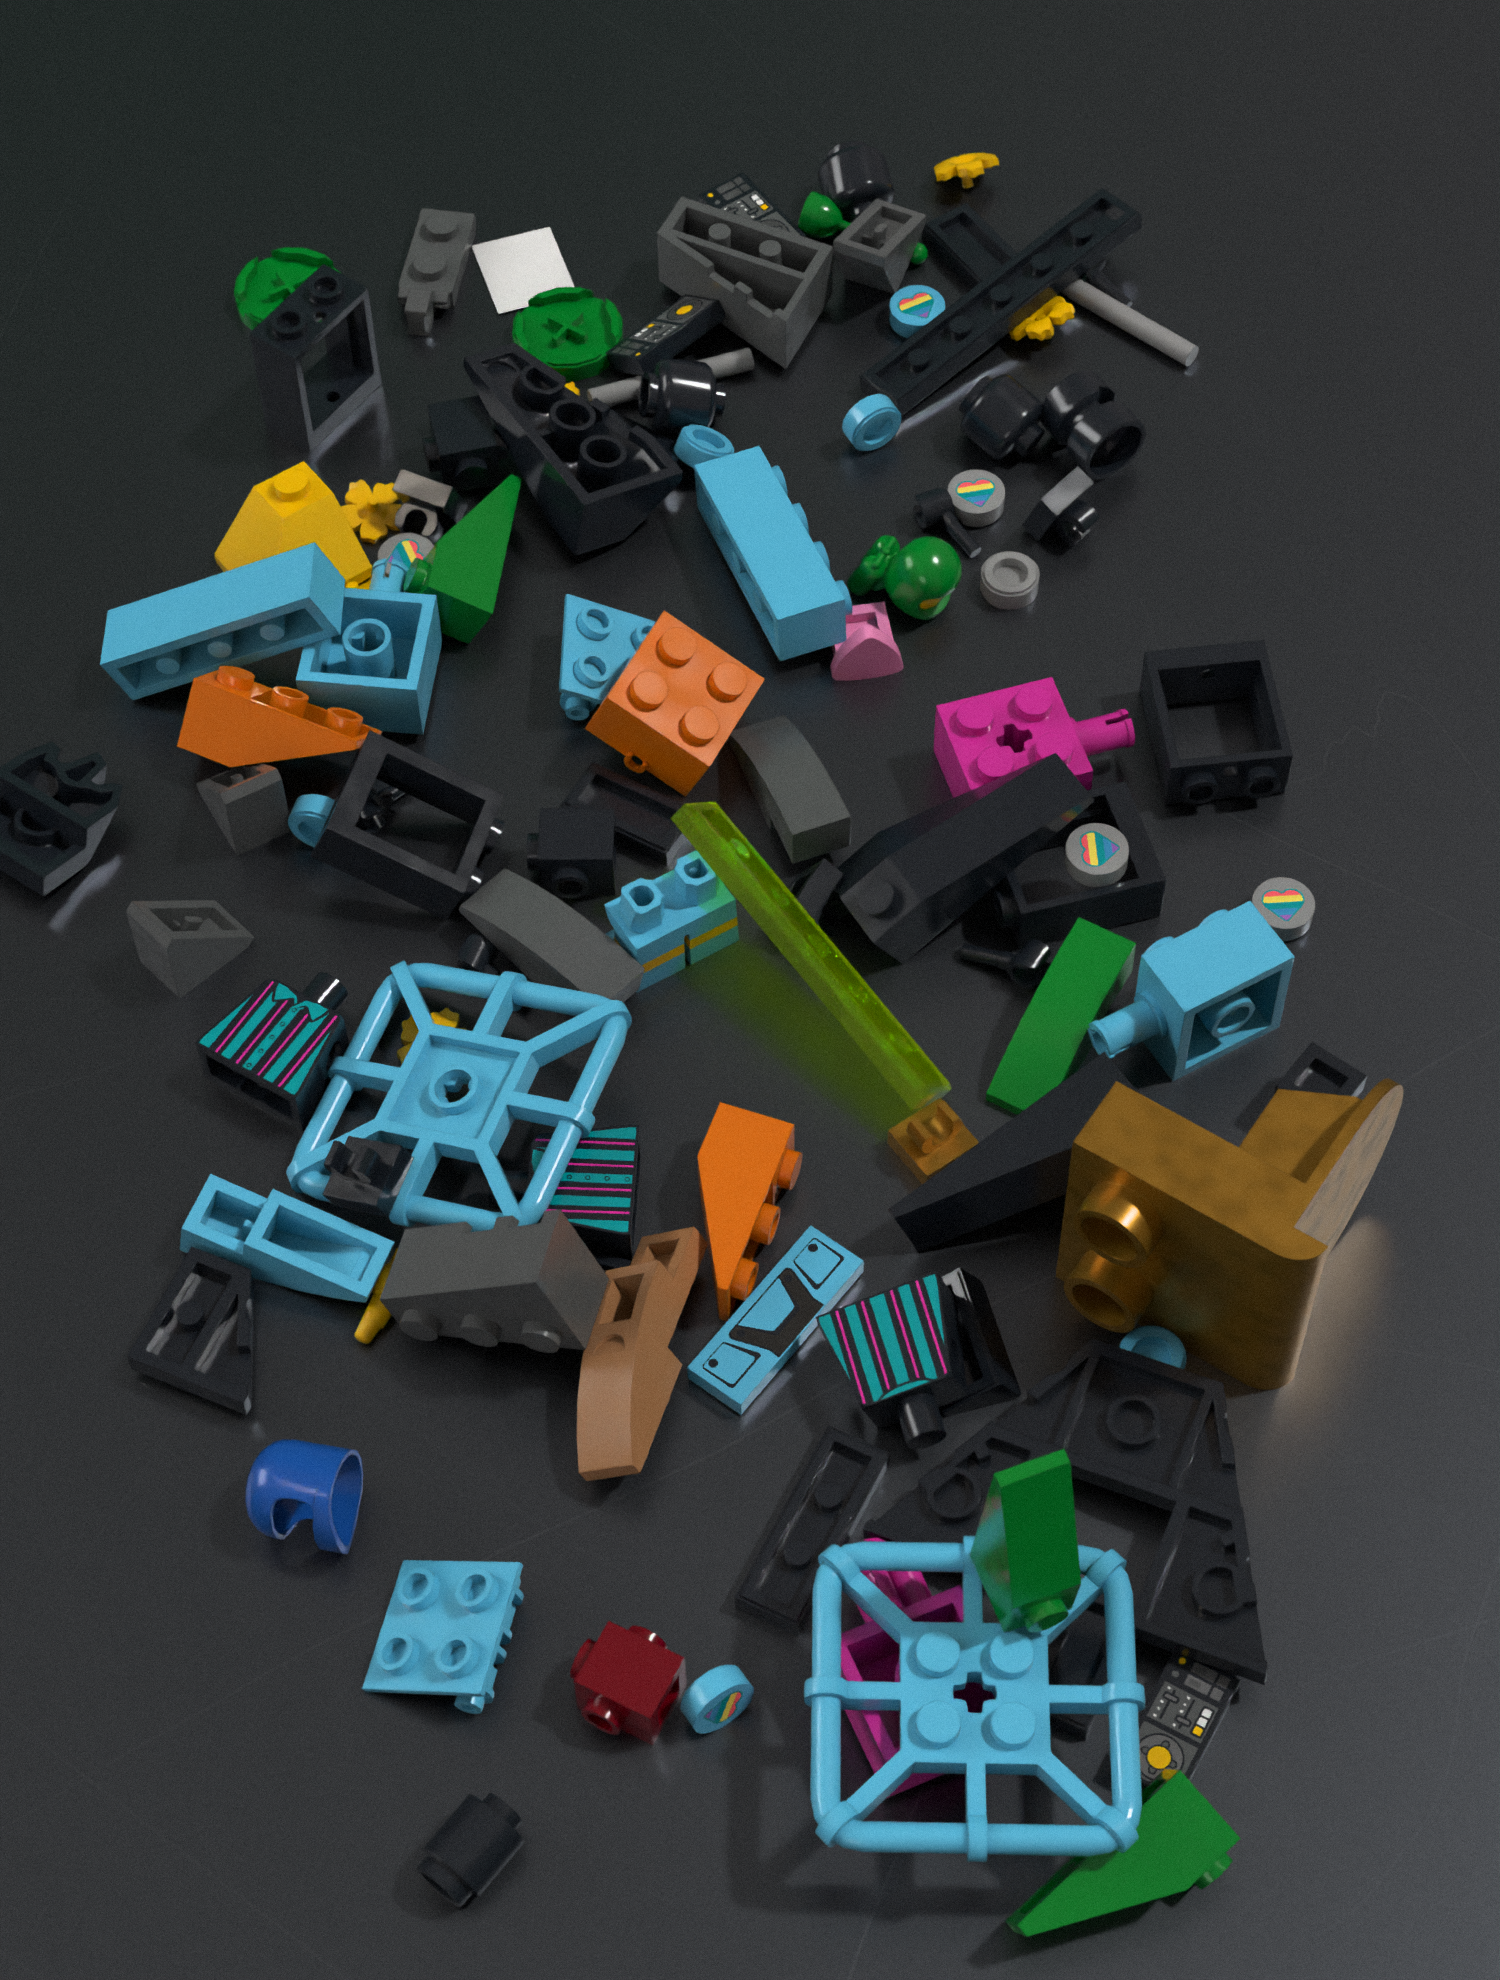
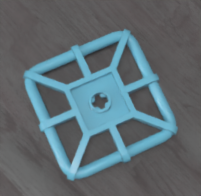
[286,960,632,1232]
[804,1536,1145,1862]

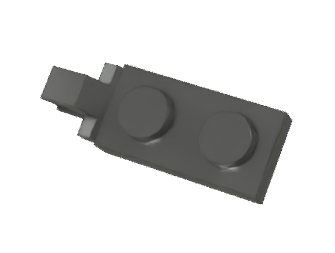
[398,208,476,336]

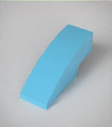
[180,1174,395,1303]

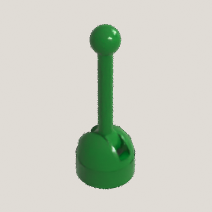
[798,191,928,265]

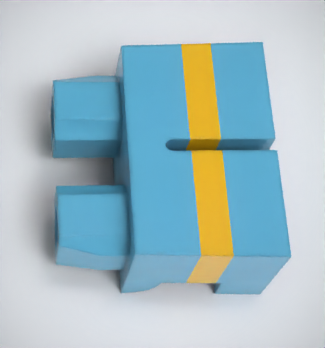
[604,850,739,993]

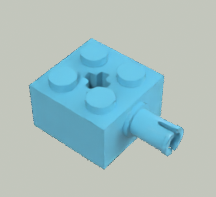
[296,559,442,735]
[1088,901,1295,1081]

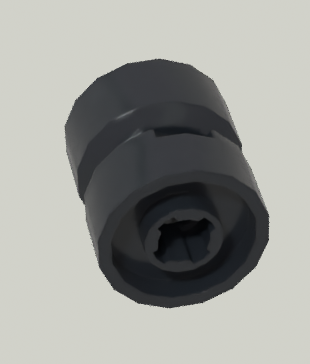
[1040,370,1147,480]

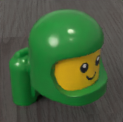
[847,535,962,620]

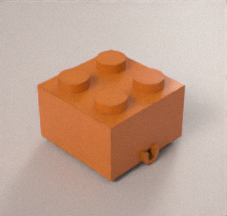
[584,610,765,797]

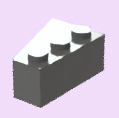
[657,196,833,369]
[380,1209,609,1353]

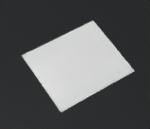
[472,227,574,314]

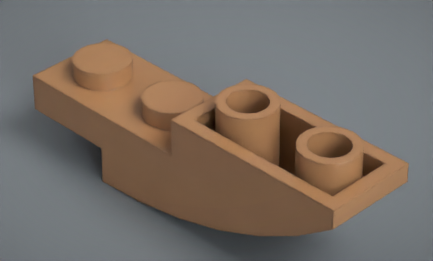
[577,1226,708,1481]

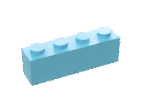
[694,446,852,661]
[100,542,345,700]

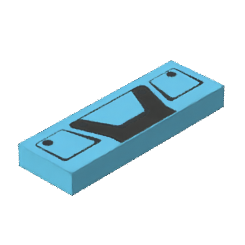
[687,1225,864,1415]

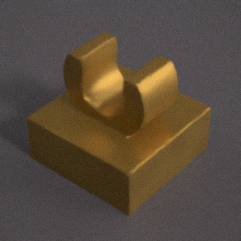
[887,1098,979,1184]

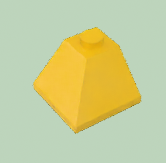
[214,461,372,588]

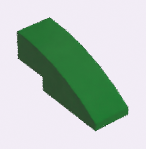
[986,917,1136,1115]

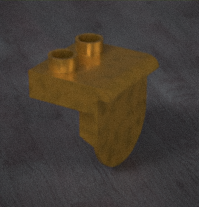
[1055,1078,1404,1390]

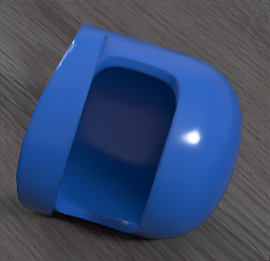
[245,1439,363,1554]

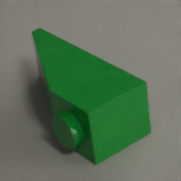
[403,474,522,644]
[970,1449,1081,1633]
[1005,1769,1241,1937]

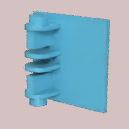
[559,594,656,721]
[362,1560,524,1714]

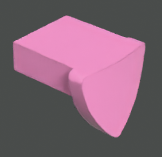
[830,602,904,681]

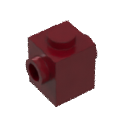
[570,1621,687,1745]

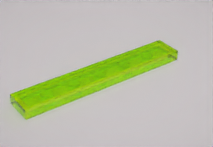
[670,802,952,1110]

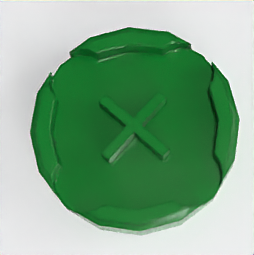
[234,247,341,330]
[512,287,623,381]

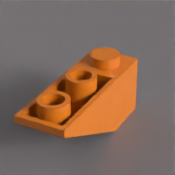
[177,666,382,767]
[697,1102,803,1321]

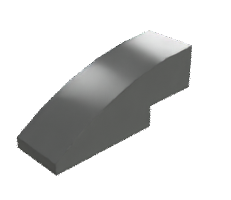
[728,715,851,864]
[459,868,645,1003]

